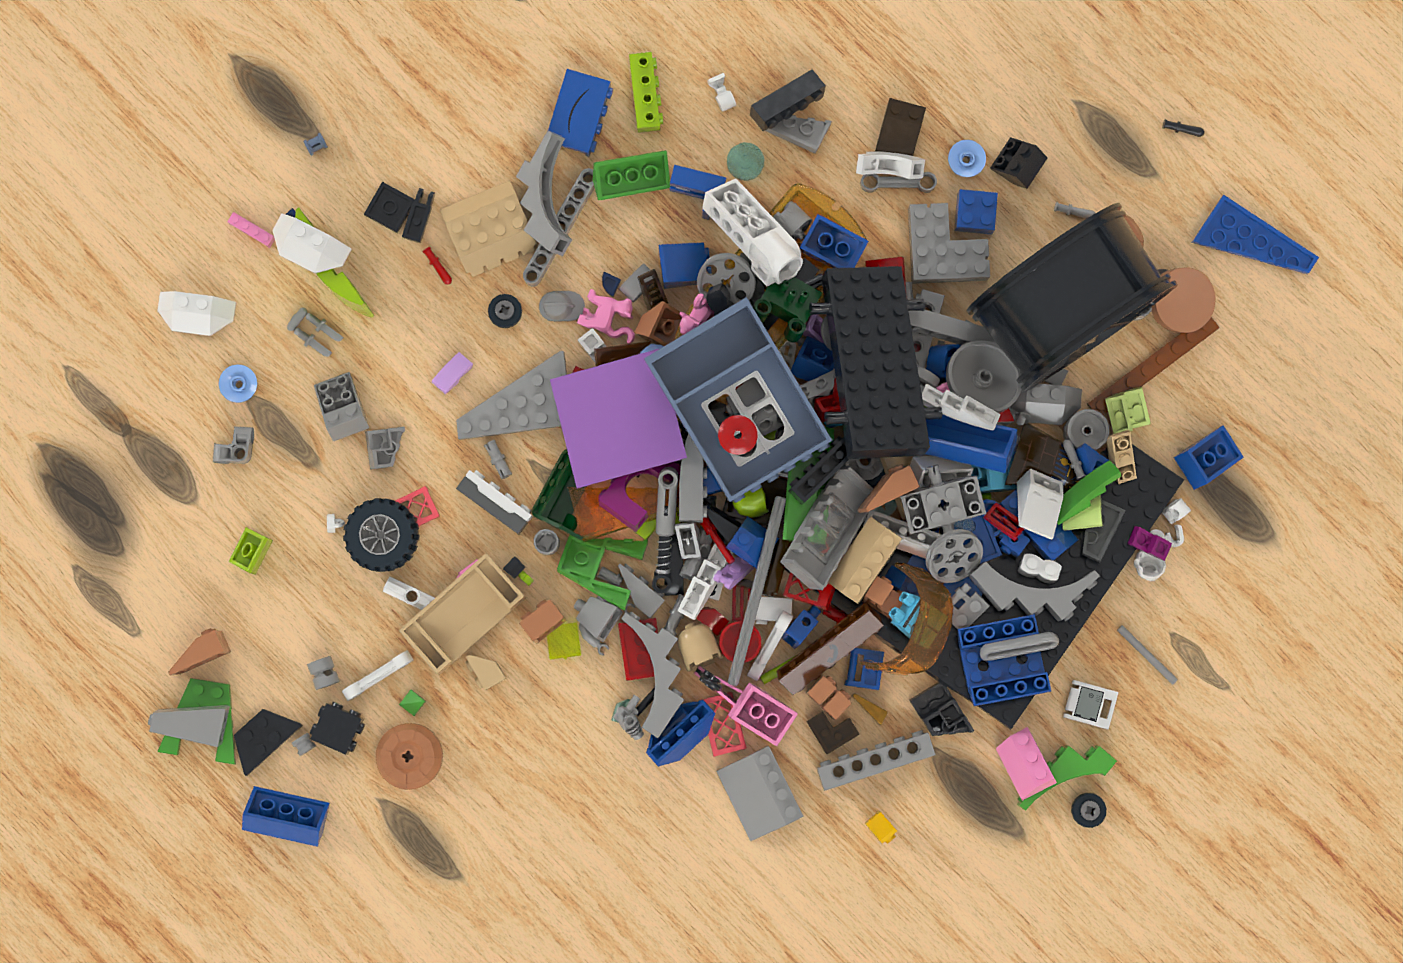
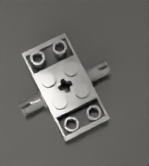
[900,464,986,543]

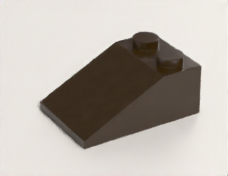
[875,98,926,156]

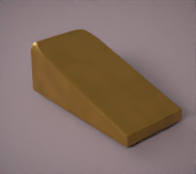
[852,693,888,725]

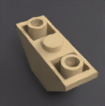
[1106,430,1137,484]

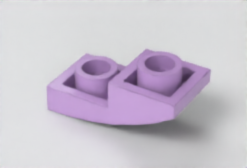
[432,352,473,395]

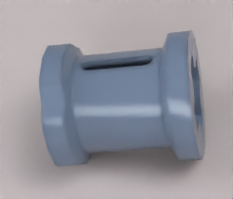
[303,133,328,156]

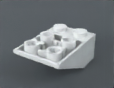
[1017,469,1063,540]

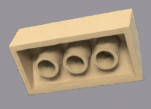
[828,516,903,604]

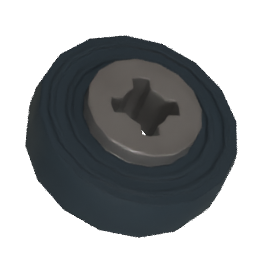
[488,294,522,328]
[1071,793,1107,828]

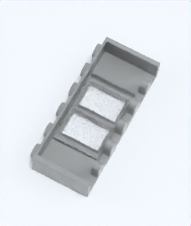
[781,466,873,590]

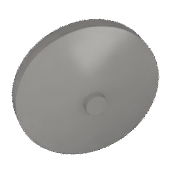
[946,340,1022,413]

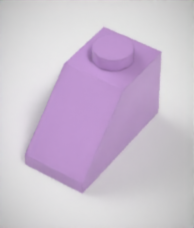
[802,315,824,343]

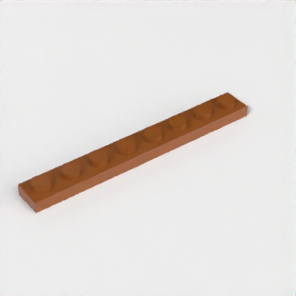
[1087,317,1220,415]

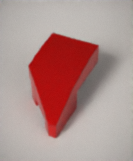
[696,607,729,636]

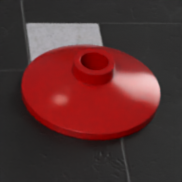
[718,415,758,455]

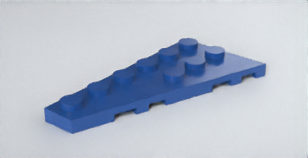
[1191,195,1319,274]

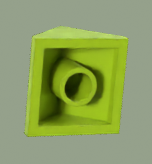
[229,527,273,575]

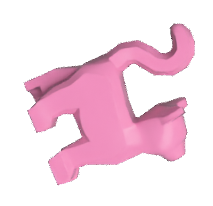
[577,289,635,344]
[679,293,714,335]

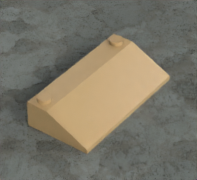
[399,553,526,675]

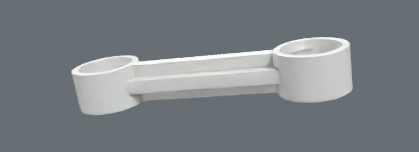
[747,611,793,681]
[342,650,414,701]

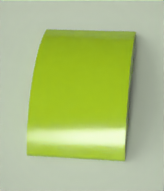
[295,208,374,318]

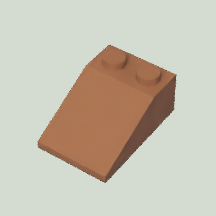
[857,464,920,513]
[168,628,231,676]

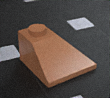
[634,302,682,346]

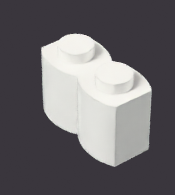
[1018,554,1062,584]

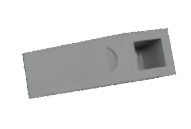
[618,563,665,618]

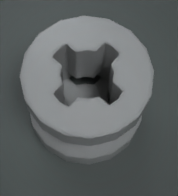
[292,733,316,756]

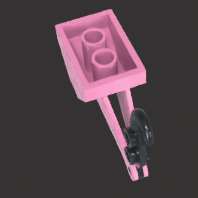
[694,666,798,746]

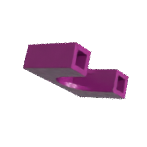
[598,462,681,532]

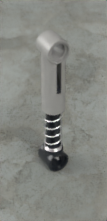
[652,466,678,594]

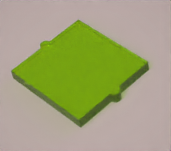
[547,622,581,660]

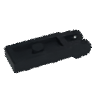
[402,188,435,243]

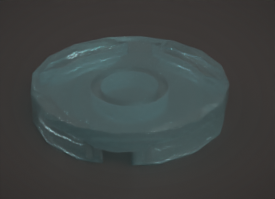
[727,142,764,181]

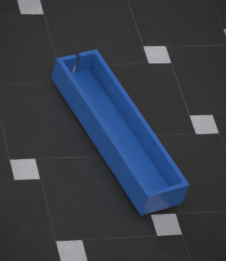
[925,414,1017,473]

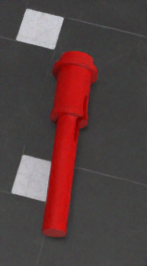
[699,515,735,564]

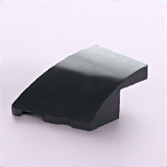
[909,682,974,736]

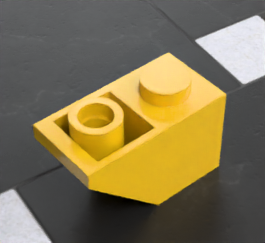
[865,811,897,844]

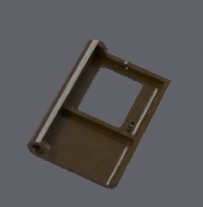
[713,478,792,597]

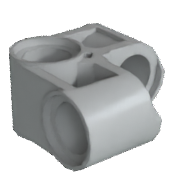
[213,426,254,464]

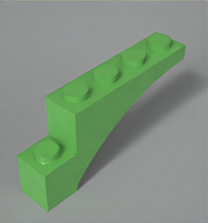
[1017,745,1117,811]

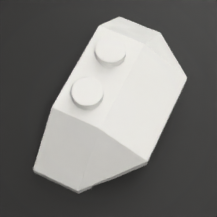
[272,213,352,273]
[157,291,236,336]

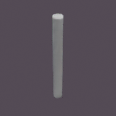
[1117,625,1178,685]

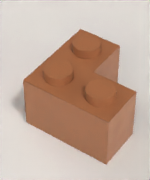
[862,576,903,620]

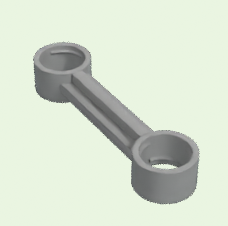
[860,172,937,193]

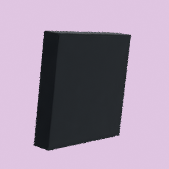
[364,182,415,234]

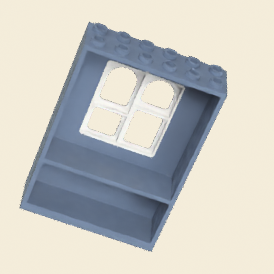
[644,297,832,503]

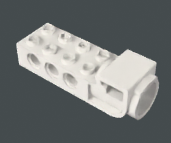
[702,179,803,286]

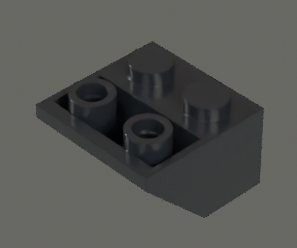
[990,137,1048,189]

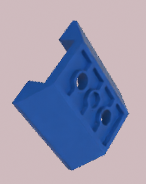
[957,614,1051,706]

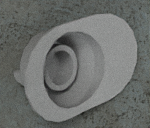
[539,291,585,322]

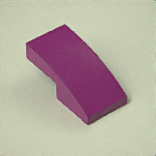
[1127,526,1172,561]

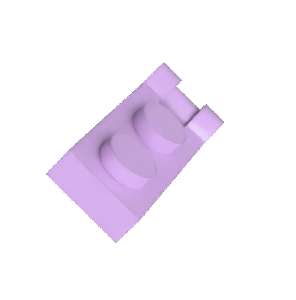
[713,556,755,590]

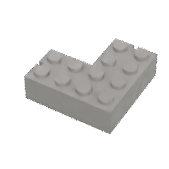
[908,203,990,284]

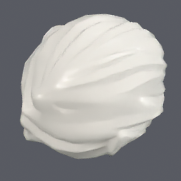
[1134,550,1166,582]

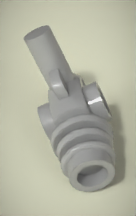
[613,695,644,740]

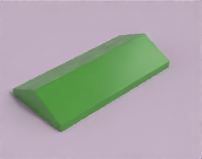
[593,150,670,200]

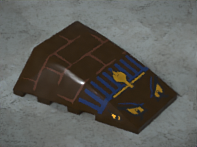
[1005,423,1088,491]

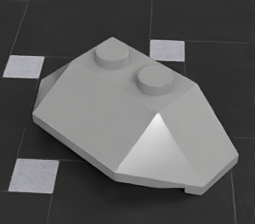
[1010,383,1082,425]

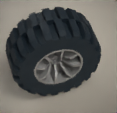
[343,498,420,572]

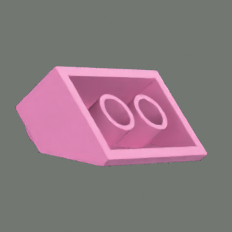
[996,727,1057,800]

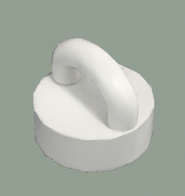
[327,514,345,533]

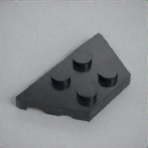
[234,709,303,776]

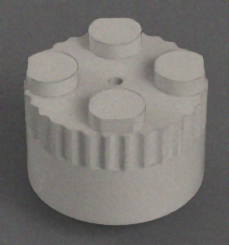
[773,201,812,241]

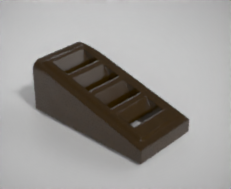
[637,269,668,310]

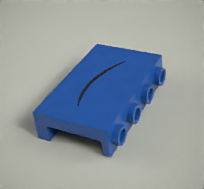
[548,69,613,157]

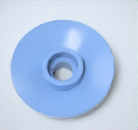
[948,140,986,177]
[219,364,257,403]

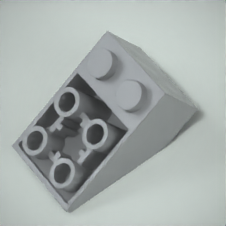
[314,372,369,441]

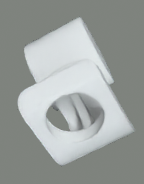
[707,73,736,112]
[1162,498,1191,525]
[1149,525,1184,547]

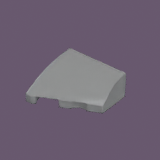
[365,427,405,470]

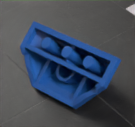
[646,700,715,767]

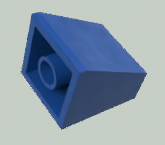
[658,242,712,289]

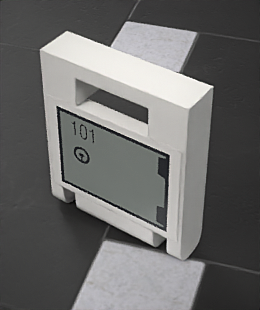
[1063,680,1118,730]

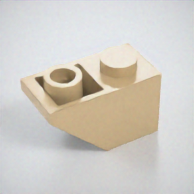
[465,655,507,690]

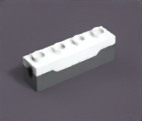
[456,470,533,535]

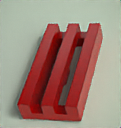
[984,502,1025,541]
[732,585,751,621]

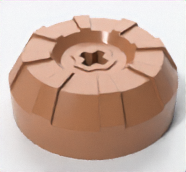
[1152,267,1216,333]
[376,723,443,790]

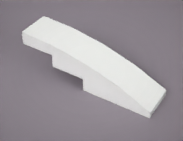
[921,384,1000,431]
[678,544,733,620]

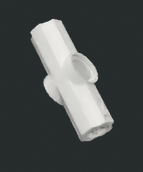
[383,577,435,610]

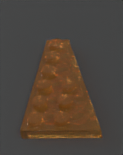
[568,487,679,542]

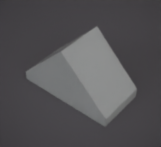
[675,522,701,559]

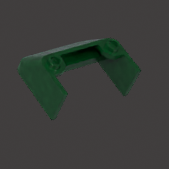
[532,449,587,541]

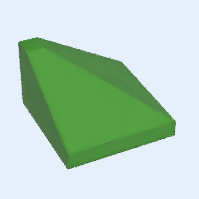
[399,690,426,716]

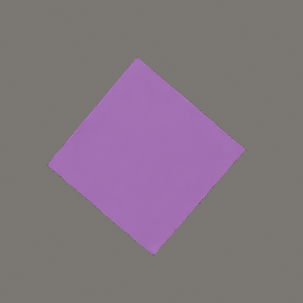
[550,349,687,488]

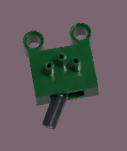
[753,273,823,343]

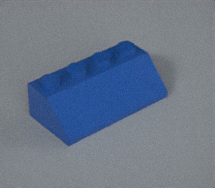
[1000,489,1079,561]
[242,786,330,847]

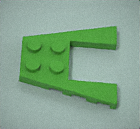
[557,535,648,610]
[158,678,236,764]

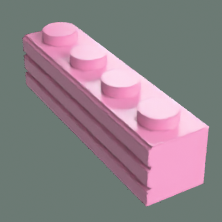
[227,212,275,248]

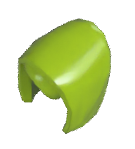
[733,488,769,518]

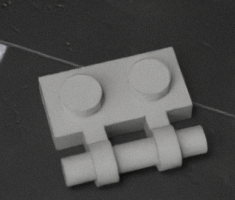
[939,583,990,629]

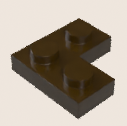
[806,711,860,755]

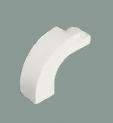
[856,152,925,179]

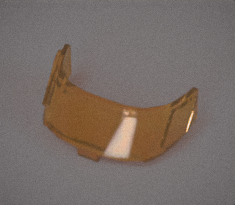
[859,563,953,676]

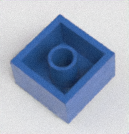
[954,189,998,235]
[791,336,834,382]

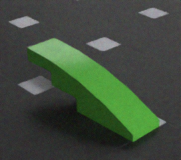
[1057,460,1121,525]

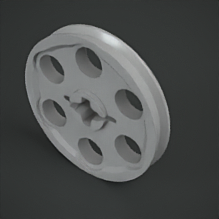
[697,253,756,304]
[926,529,983,583]

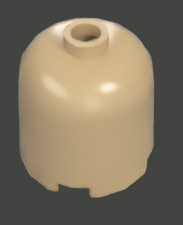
[677,622,723,671]

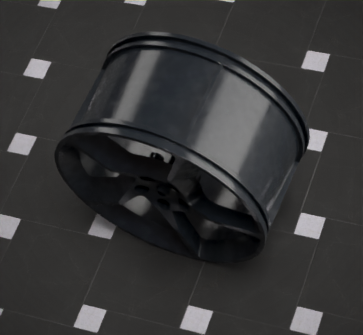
[967,203,1178,392]

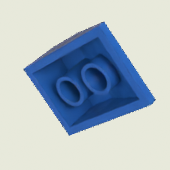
[800,214,869,268]
[1173,425,1244,490]

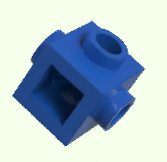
[998,527,1030,558]

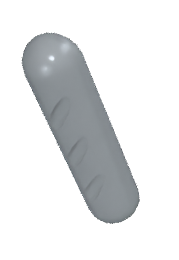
[980,632,1059,661]

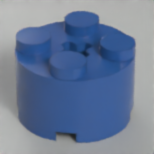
[926,344,962,382]

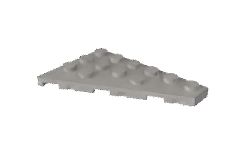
[456,351,567,440]

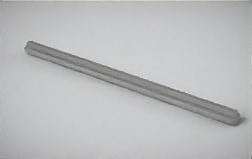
[728,496,786,686]

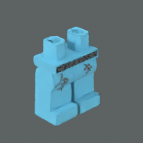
[888,592,946,648]

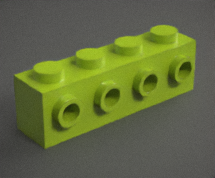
[629,52,663,133]

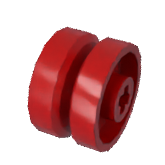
[719,621,762,663]

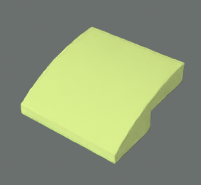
[1105,387,1151,434]
[1062,494,1103,531]

